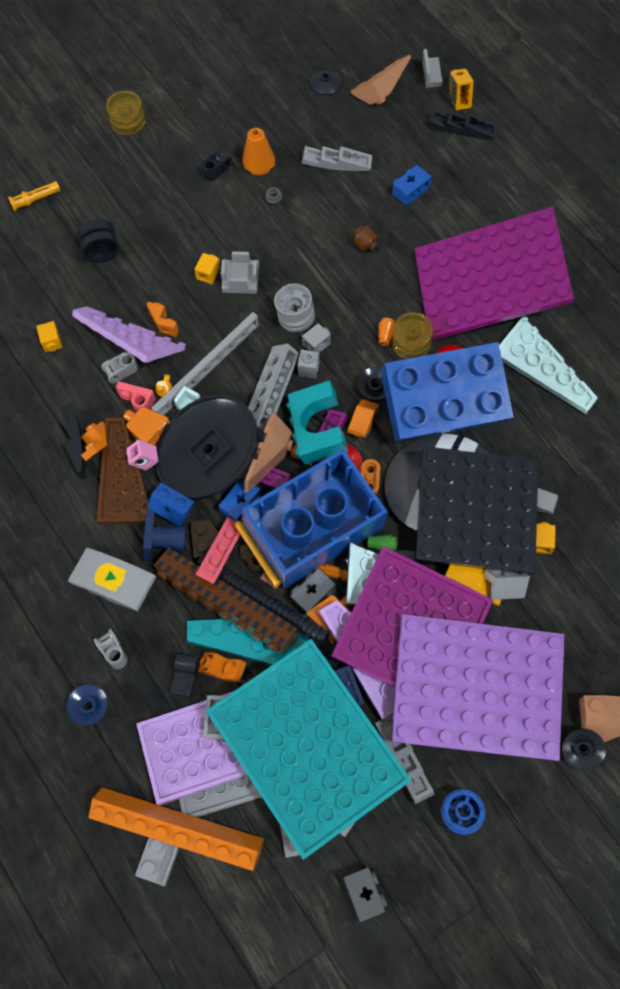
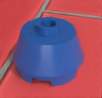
[442,789,485,835]

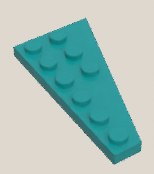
[187,615,308,665]

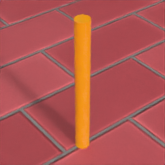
[235,521,282,587]

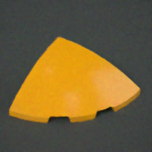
[445,565,501,607]

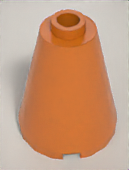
[242,128,275,175]

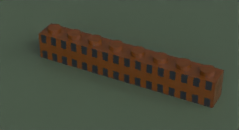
[154,548,298,655]

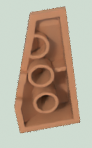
[351,54,411,105]
[244,413,294,493]
[579,695,620,742]

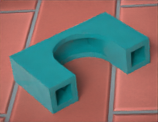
[287,380,348,465]

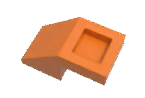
[147,302,179,337]
[348,399,380,437]
[81,421,107,461]
[197,652,246,682]

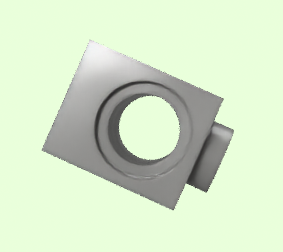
[302,323,331,353]
[298,350,320,379]

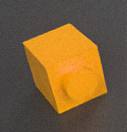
[194,253,221,284]
[37,321,63,353]
[536,522,555,554]

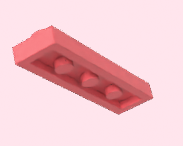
[196,517,240,584]

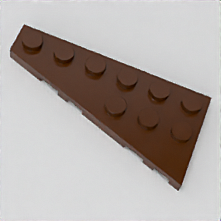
[97,418,155,524]

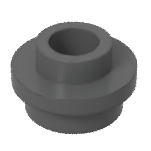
[265,187,282,204]

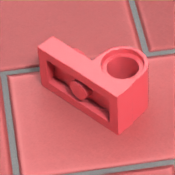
[116,381,156,413]

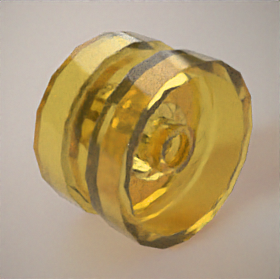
[106,91,145,135]
[392,312,433,359]

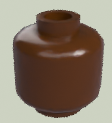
[353,225,378,252]

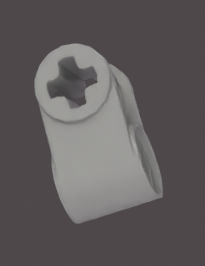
[101,351,138,384]
[93,629,128,669]

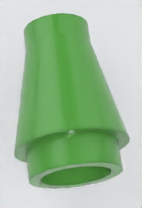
[368,534,397,551]

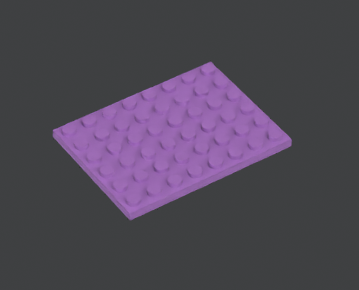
[391,614,564,761]

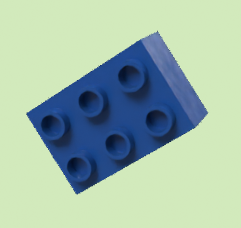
[380,342,514,443]
[241,449,388,588]

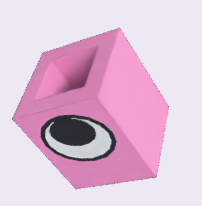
[127,439,159,471]

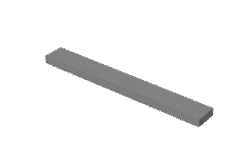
[151,312,259,416]

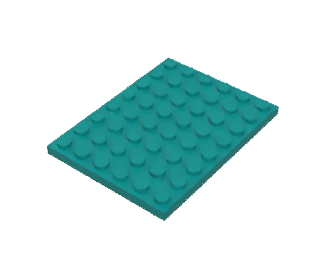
[206,639,411,860]

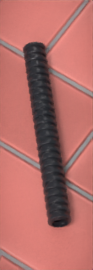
[196,555,330,646]

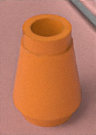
[378,318,396,346]

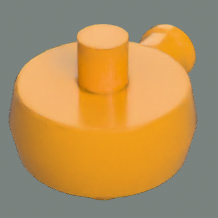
[155,374,172,397]

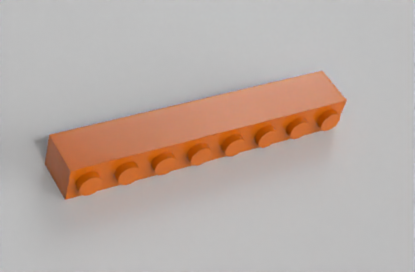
[88,787,264,871]

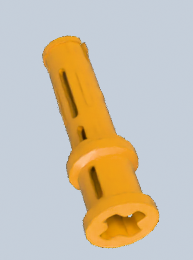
[8,181,60,212]

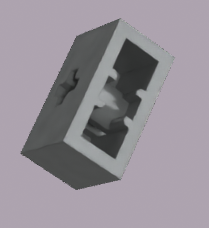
[290,569,336,615]
[344,867,387,922]

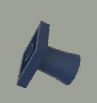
[143,511,185,561]

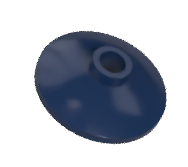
[66,684,108,726]

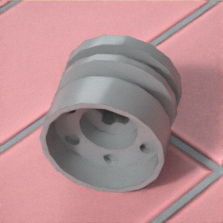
[274,283,315,332]

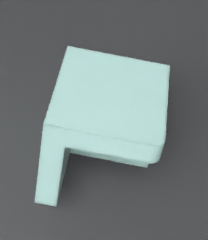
[174,386,200,411]

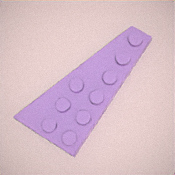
[73,306,186,363]
[319,601,395,720]

